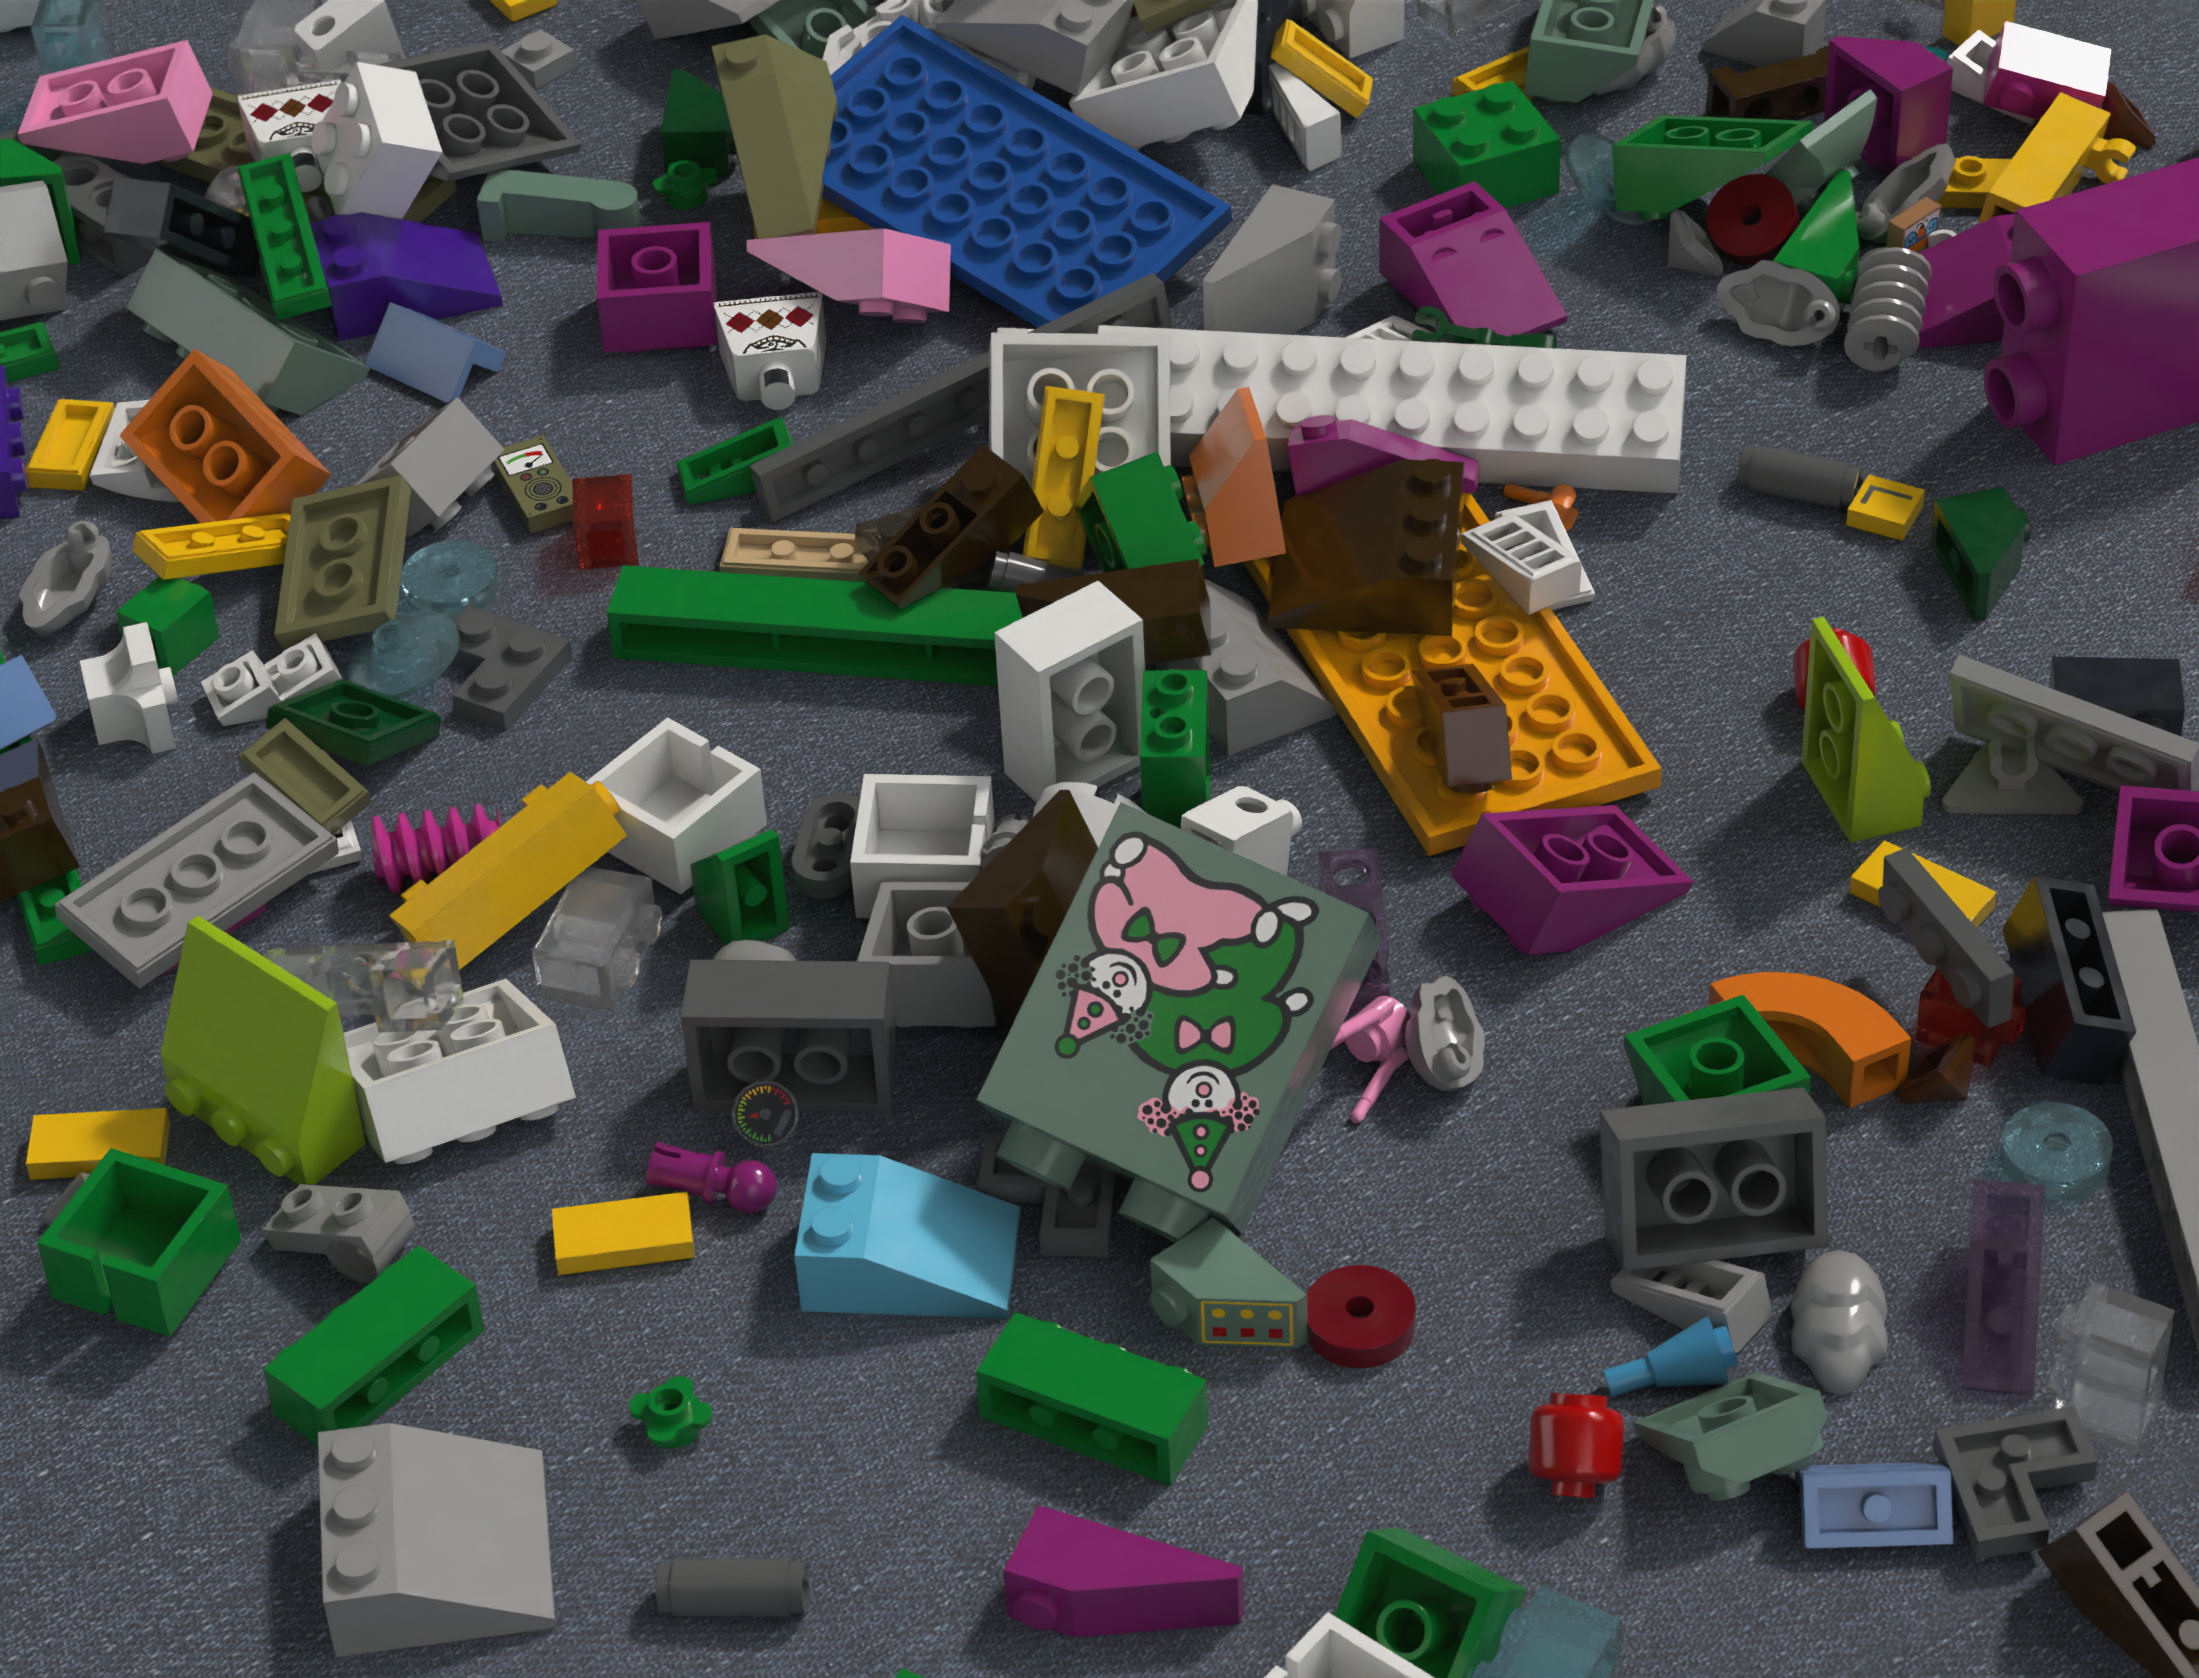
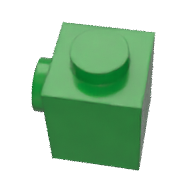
[116,576,220,676]

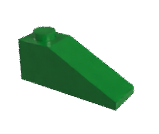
[1773,169,1859,316]

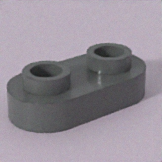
[792,793,860,899]

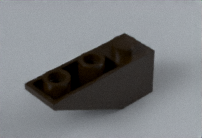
[858,445,1044,609]

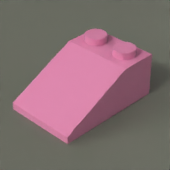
[17,40,213,164]
[747,228,951,324]

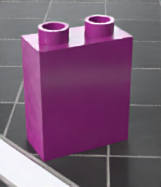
[1984,157,2199,465]

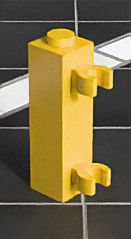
[1978,92,2136,224]
[389,772,628,981]

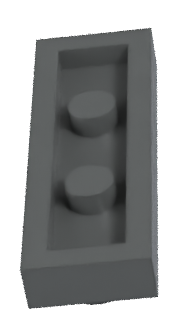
[1878,848,2014,1028]

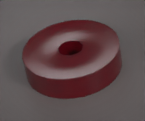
[1706,174,1800,266]
[1307,1265,1416,1368]

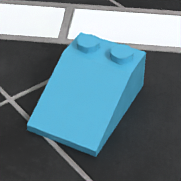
[794,1153,1021,1319]

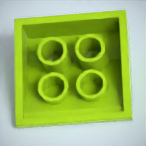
[160,915,366,1185]

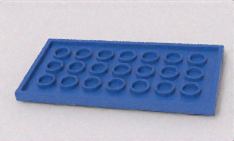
[822,15,1233,328]

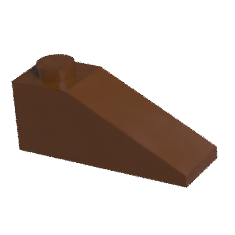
[1412,663,1512,793]

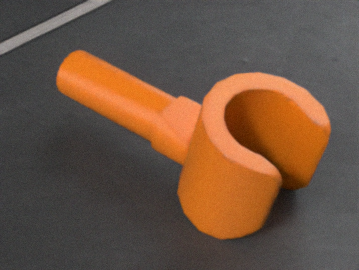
[1504,483,1579,531]

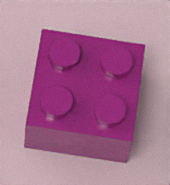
[597,222,717,353]

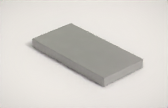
[1950,655,2199,793]
[55,772,339,989]

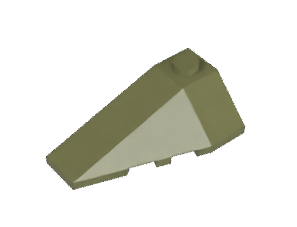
[711,34,838,239]

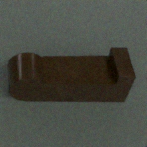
[1705,45,1829,121]

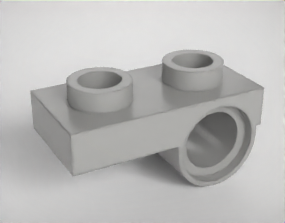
[262,1184,415,1284]

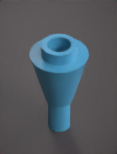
[1603,1316,1738,1397]

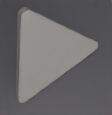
[1941,740,2083,815]

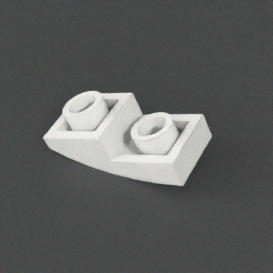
[201,633,342,726]

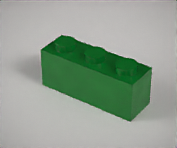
[263,1245,484,1446]
[976,1312,1208,1486]

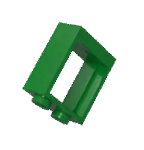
[1140,669,1211,829]

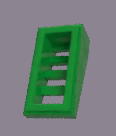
[676,417,796,505]

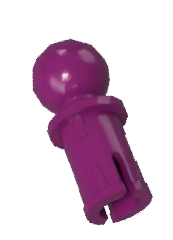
[646,1141,778,1213]

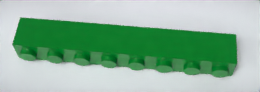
[607,565,1023,686]

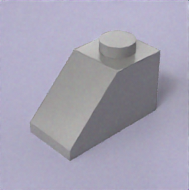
[1703,0,1827,67]

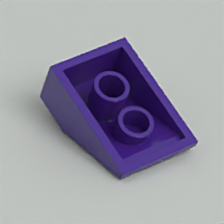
[310,212,503,341]

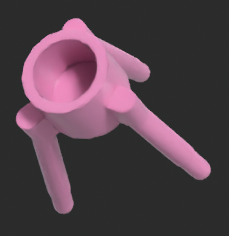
[1331,996,1411,1123]

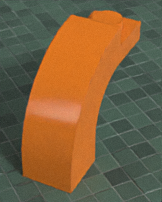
[1686,972,1911,1108]

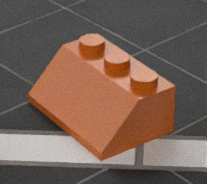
[119,348,332,523]
[1181,387,1286,567]

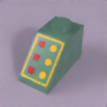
[1150,1217,1308,1348]

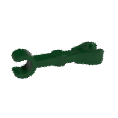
[1411,306,1557,348]

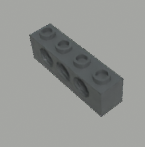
[0,125,154,278]

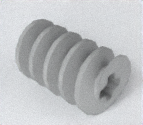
[1844,247,1932,373]

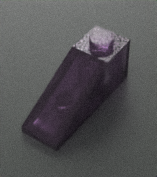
[1961,1179,2045,1396]

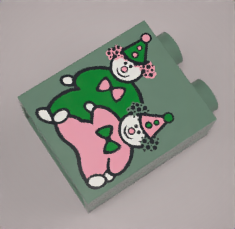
[976,802,1382,1243]

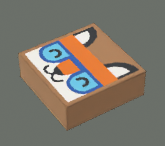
[1886,197,1941,253]

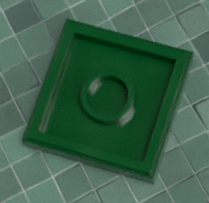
[266,679,441,766]

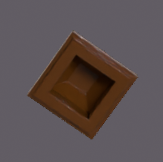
[2101,82,2157,148]
[1899,1032,1976,1103]

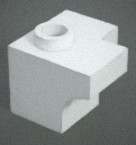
[80,622,178,754]

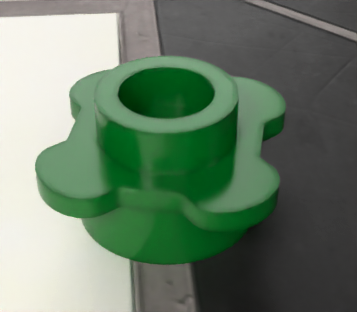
[653,160,718,210]
[629,1376,713,1449]

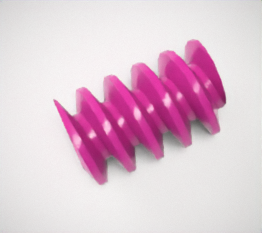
[371,804,502,894]

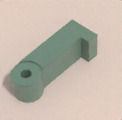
[477,169,641,242]

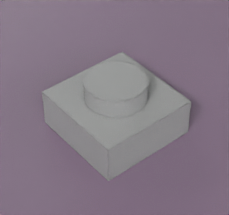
[501,29,576,89]

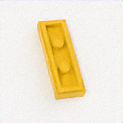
[1023,386,1105,572]
[132,513,290,580]

